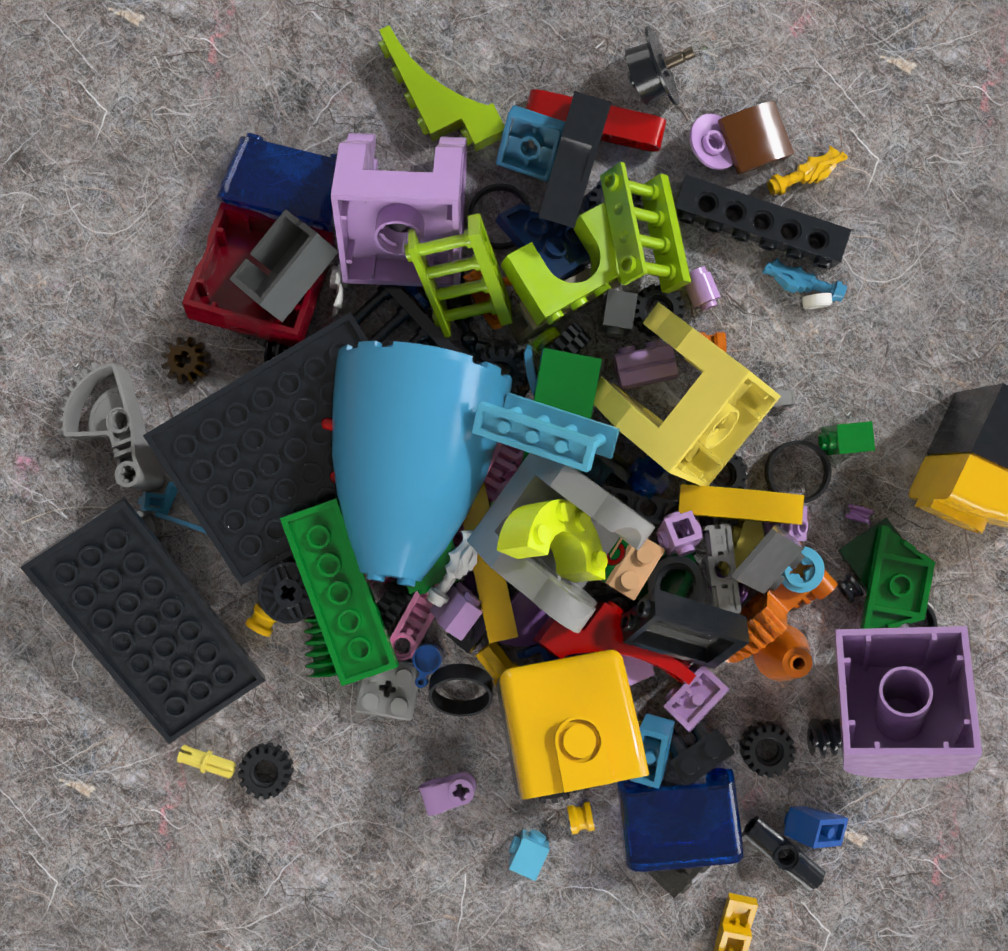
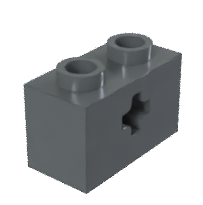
[598,289,638,340]

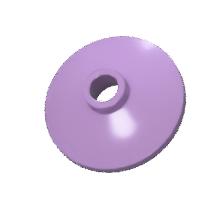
[690,114,734,170]

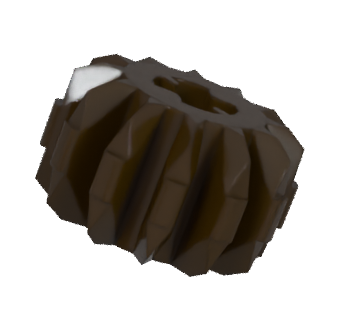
[161,337,211,385]

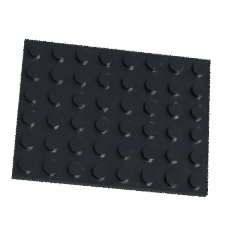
[143,312,368,586]

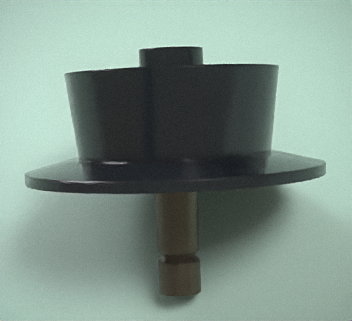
[625,25,696,106]

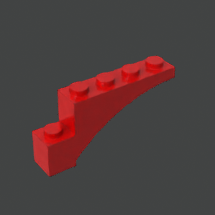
[533,601,696,685]

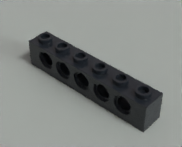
[674,175,852,269]

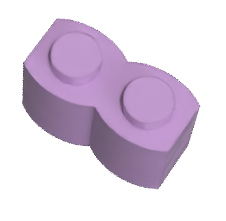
[430,581,483,641]

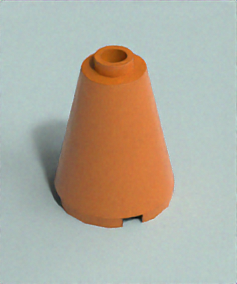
[753,625,812,681]

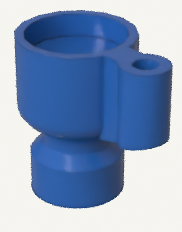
[413,643,444,688]

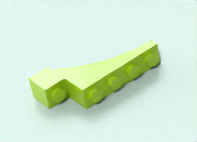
[378,25,505,152]

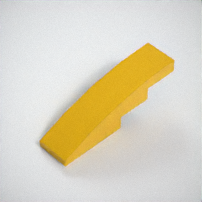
[678,484,804,525]
[714,892,758,951]

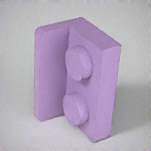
[663,665,730,732]

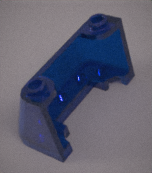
[216,133,337,235]
[617,768,743,872]

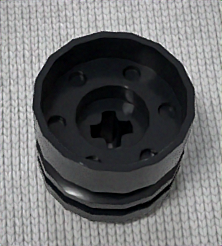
[258,559,314,624]

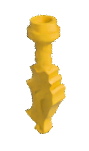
[767,145,848,196]

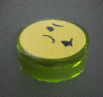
[533,327,561,353]

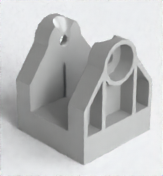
[467,453,655,633]

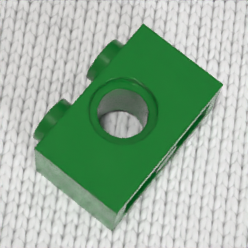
[818,421,875,455]

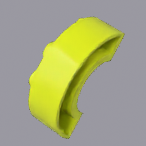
[497,499,608,583]

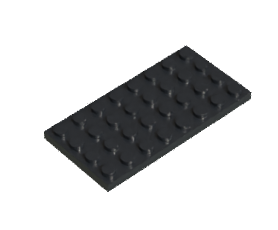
[20,497,265,744]

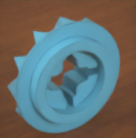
[781,546,825,593]

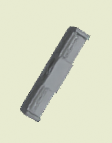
[702,523,741,614]

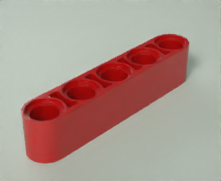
[526,89,666,152]

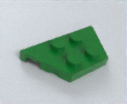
[860,525,935,629]

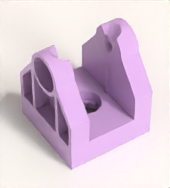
[331,133,467,287]

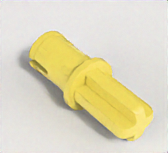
[177,744,236,779]

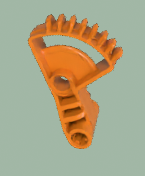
[725,563,838,663]

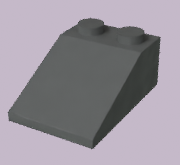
[731,524,805,594]

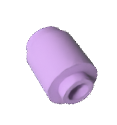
[685,266,721,312]

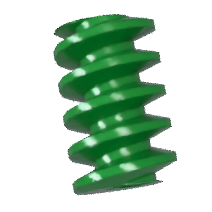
[303,616,337,678]

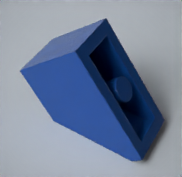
[783,806,849,848]

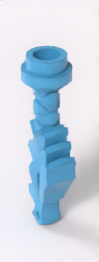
[762,257,847,302]

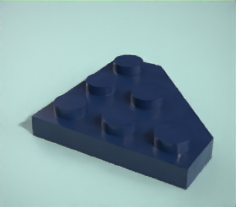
[495,204,591,280]

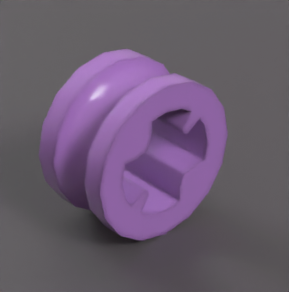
[845,504,874,525]

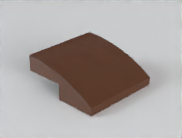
[718,100,794,174]

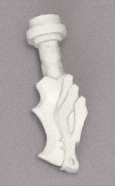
[427,530,477,608]

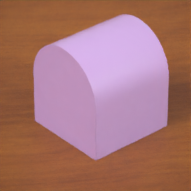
[835,626,982,779]

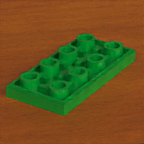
[521,348,602,472]

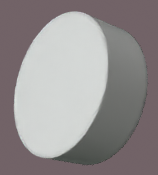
[802,293,833,309]

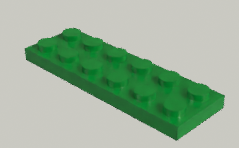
[280,498,399,686]

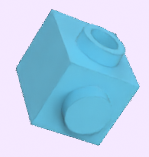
[508,829,550,881]

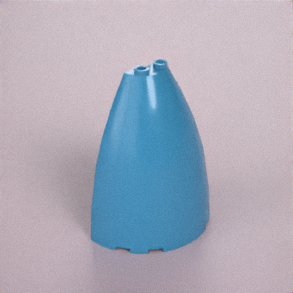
[332,341,512,587]

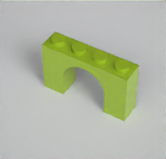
[500,202,622,326]

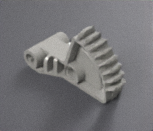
[56,362,164,492]

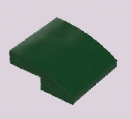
[838,517,902,593]

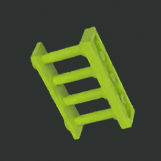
[600,162,691,294]
[404,213,513,338]

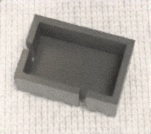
[229,209,338,322]

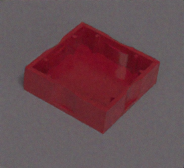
[182,202,335,347]

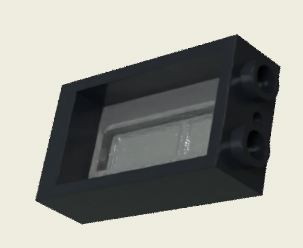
[620,589,750,669]

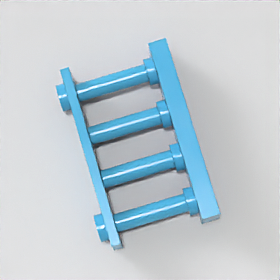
[472,393,620,472]

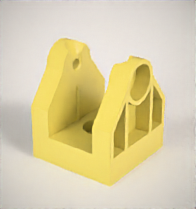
[594,302,781,486]

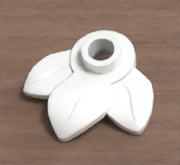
[329,263,349,317]

